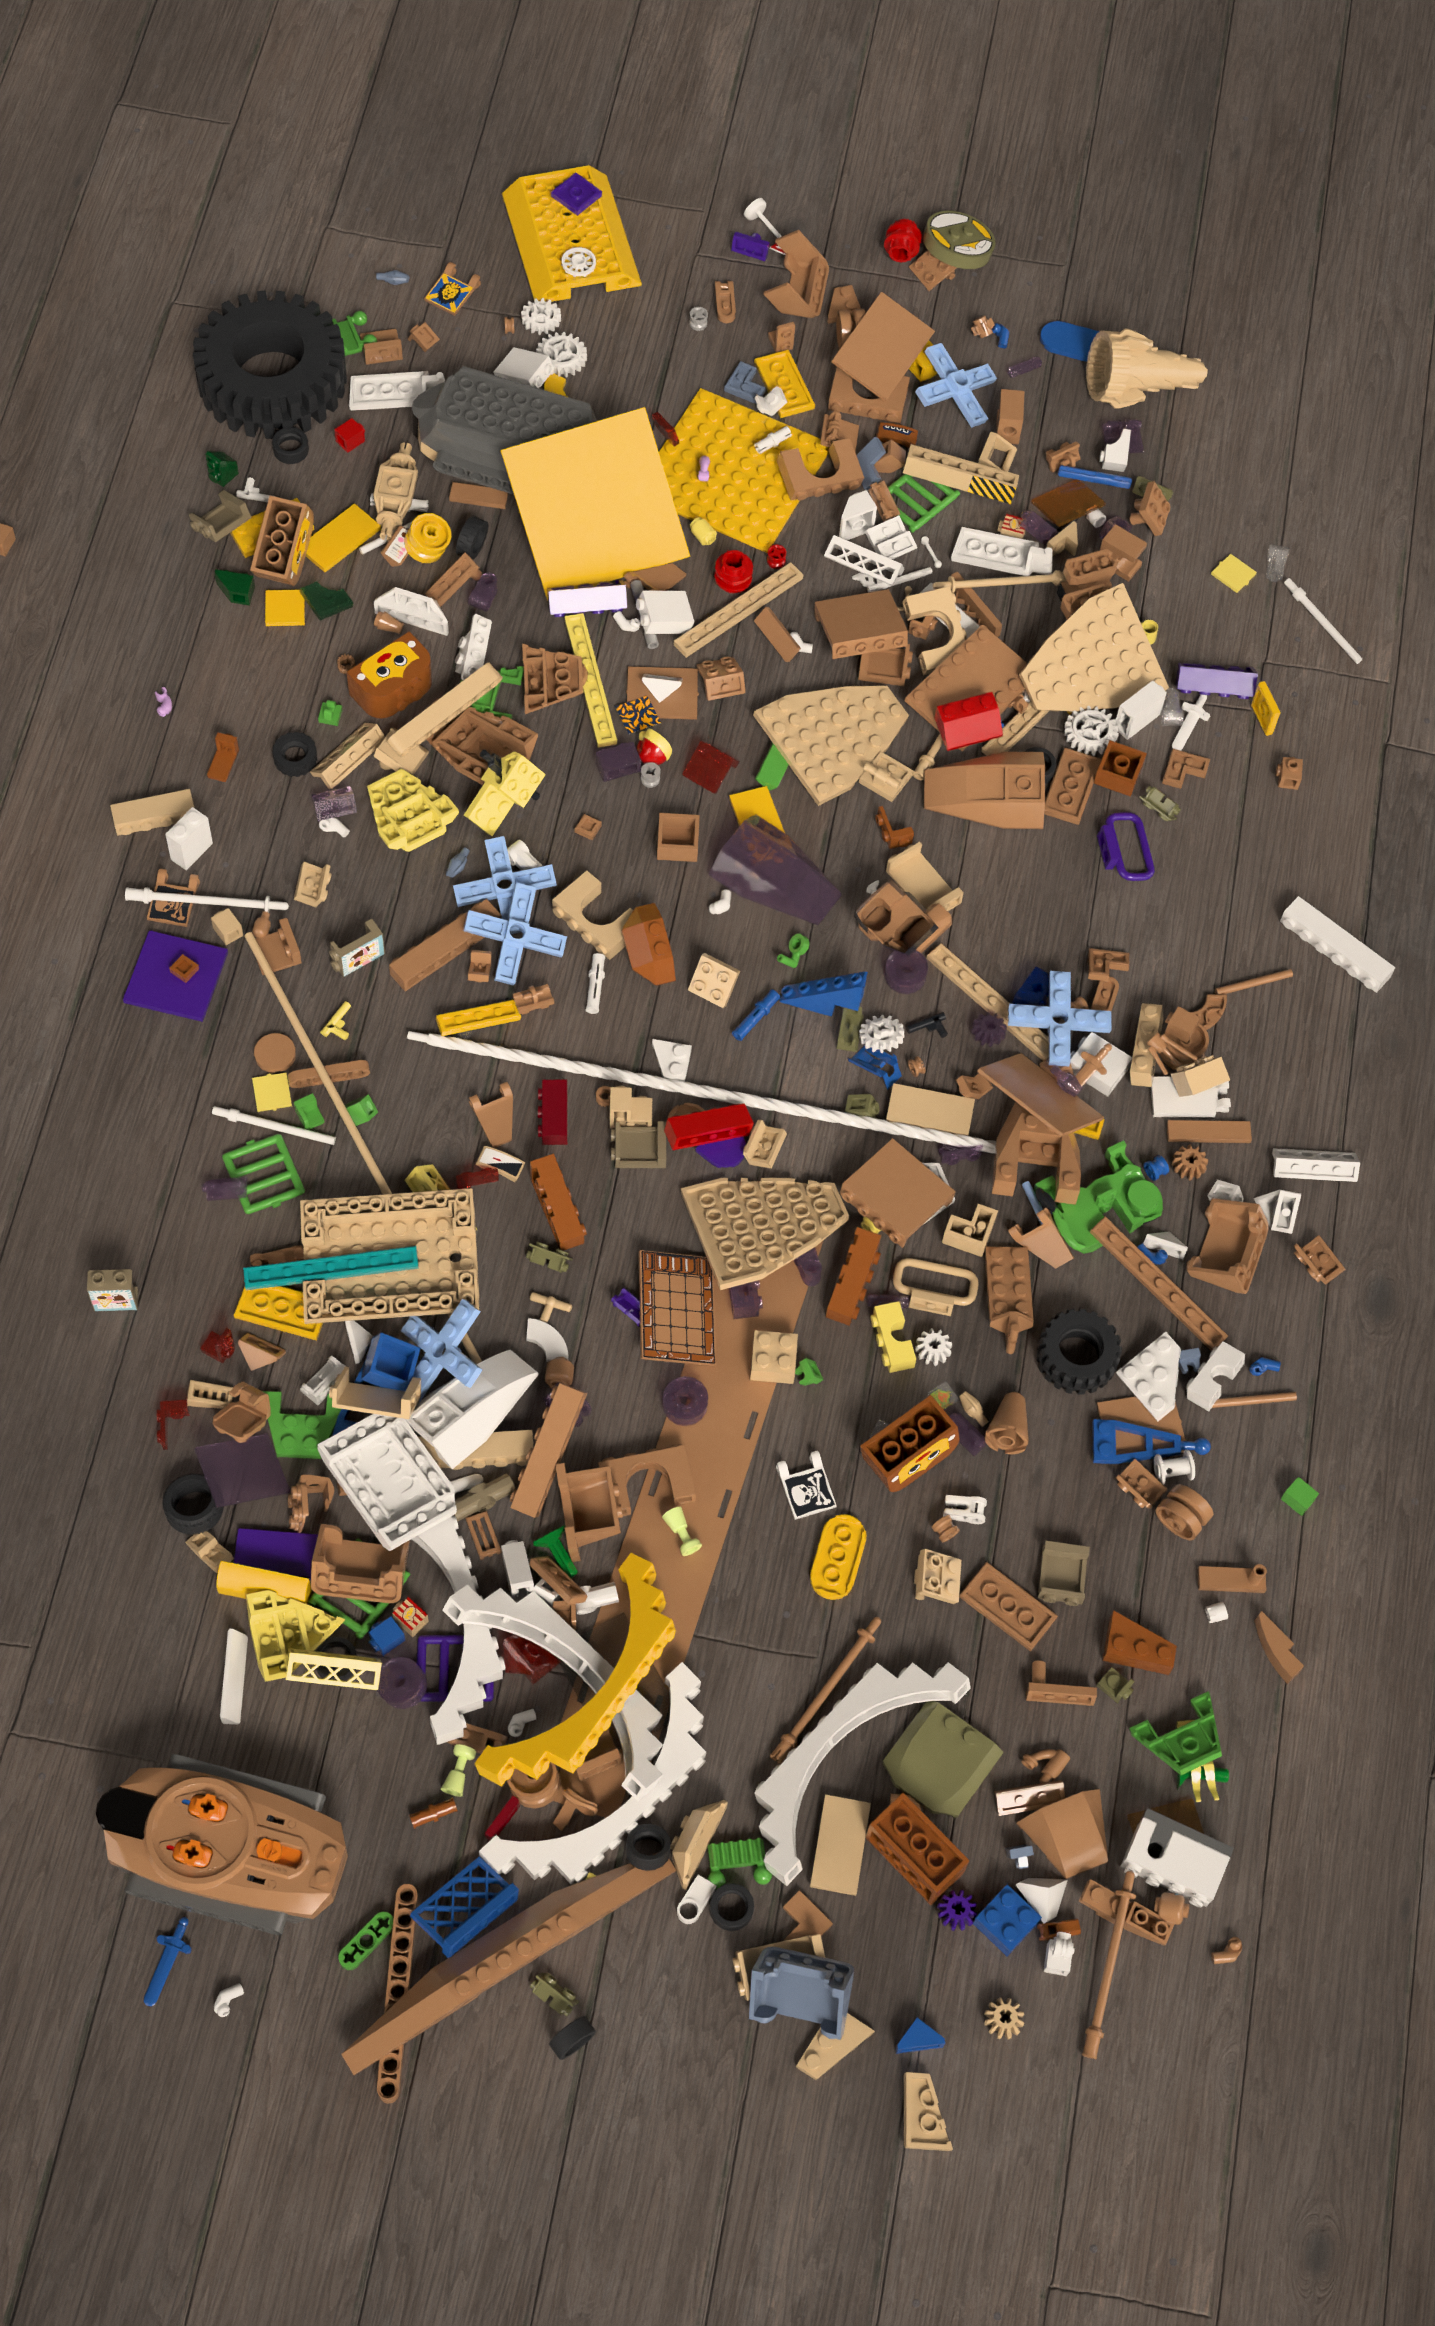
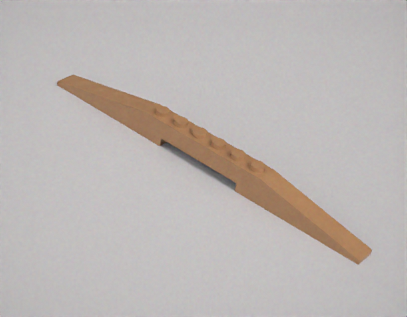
[341,1852,676,2076]

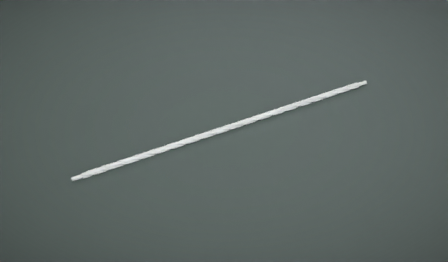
[407,1031,996,1153]

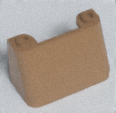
[1187,1198,1268,1294]
[311,1524,410,1603]

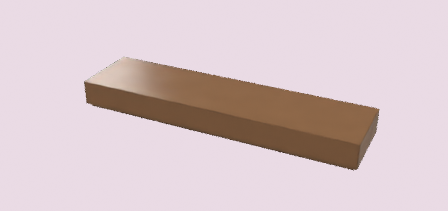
[1167,1120,1252,1143]

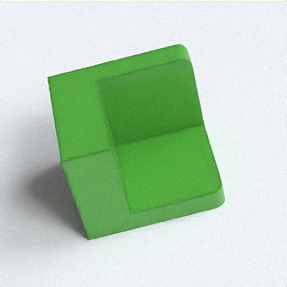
[294,1093,324,1130]
[345,1094,378,1126]
[1281,1477,1319,1516]

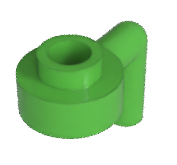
[777,934,809,968]

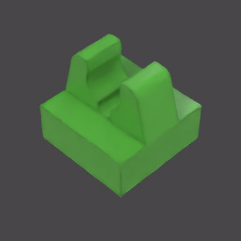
[318,700,343,726]
[795,1358,823,1386]

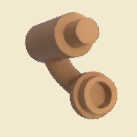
[1021,1749,1070,1783]

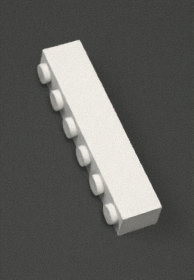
[1280,896,1395,993]

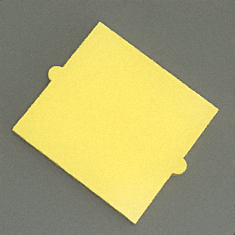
[1211,554,1257,593]
[252,1073,292,1112]

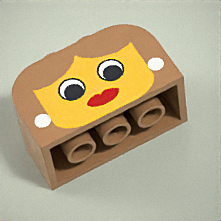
[250,495,314,586]

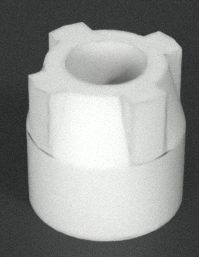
[1086,506,1106,528]
[1205,1602,1228,1623]

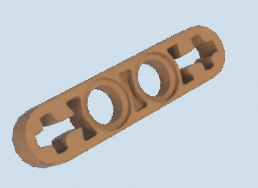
[288,1060,370,1088]

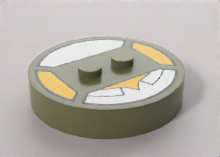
[923,211,996,269]

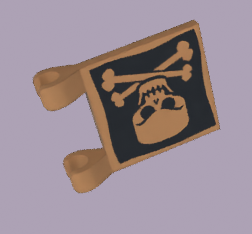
[147,869,200,927]

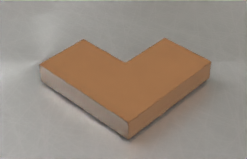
[1162,749,1210,789]
[1088,948,1129,981]
[783,1890,833,1941]

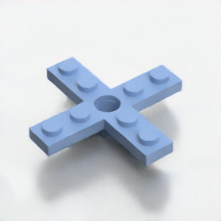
[915,343,997,428]
[453,836,557,934]
[463,883,567,985]
[1008,971,1111,1067]
[401,1298,482,1402]

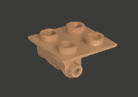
[909,251,957,291]
[820,410,859,452]

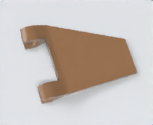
[624,563,686,591]
[469,1082,513,1148]
[1008,1208,1074,1269]

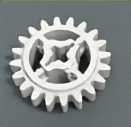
[536,332,587,377]
[1064,706,1119,756]

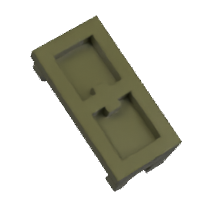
[837,1006,864,1052]

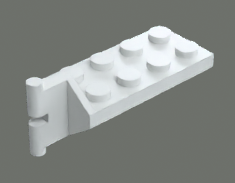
[349,371,445,411]
[951,527,1052,576]

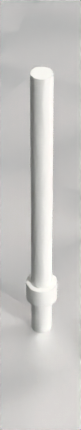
[1284,578,1362,664]
[212,1106,336,1145]

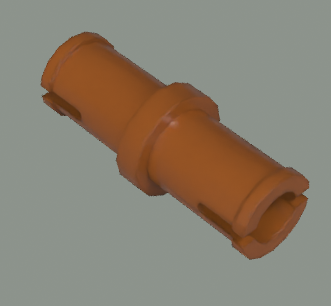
[409,1797,458,1829]

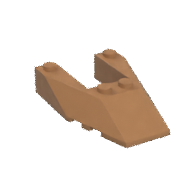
[992,1102,1081,1205]

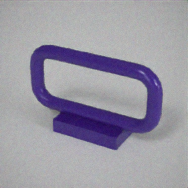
[1097,812,1155,881]

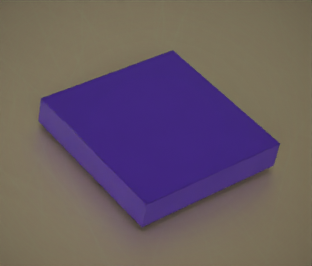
[551,172,602,216]

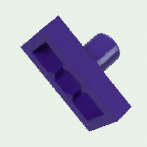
[731,232,770,261]

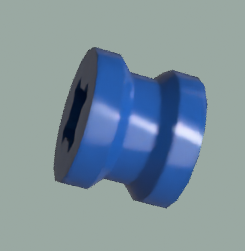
[1143,1155,1169,1181]

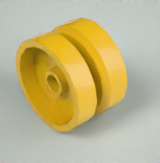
[404,513,452,563]

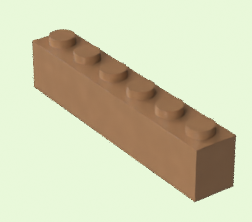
[389,899,502,991]
[510,1383,587,1518]

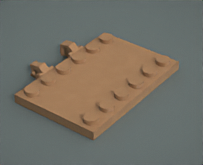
[905,624,1029,752]

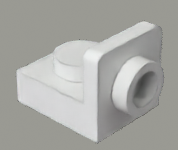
[755,386,787,416]
[1207,1180,1244,1202]

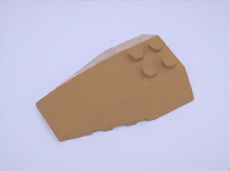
[426,698,538,785]

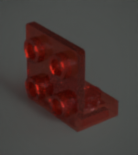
[682,741,740,794]

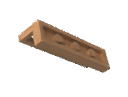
[951,572,1002,637]

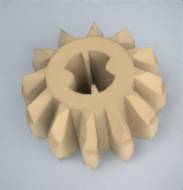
[984,1998,1024,2040]

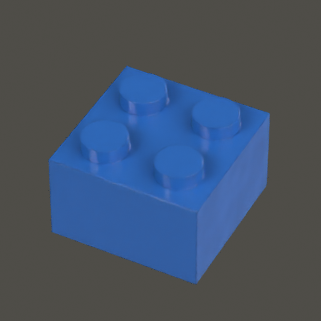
[361,1333,420,1391]
[973,1885,1042,1957]

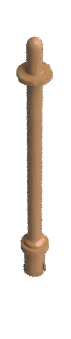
[770,1617,881,1764]
[1082,1871,1136,2060]

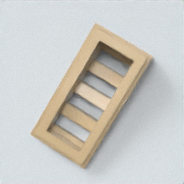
[185,1380,233,1409]

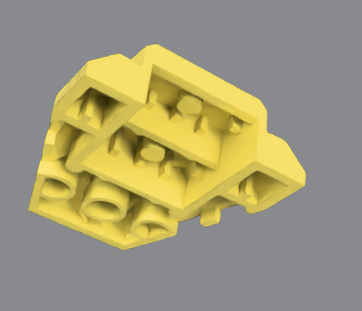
[367,769,459,852]

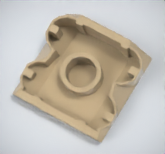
[374,728,429,775]

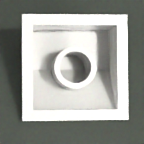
[839,490,877,540]

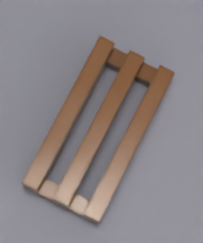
[465,1511,501,1560]

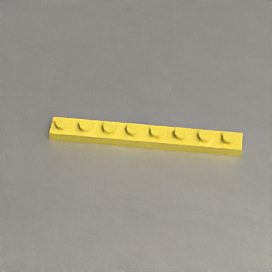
[564,613,617,748]

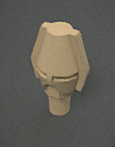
[959,1391,989,1427]

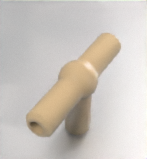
[530,1292,572,1323]

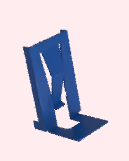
[848,1046,902,1090]

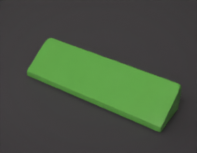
[755,743,789,791]

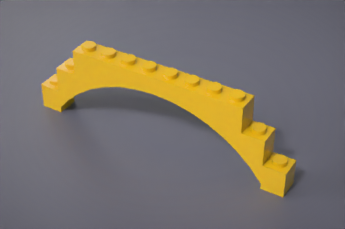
[475,1553,676,1787]

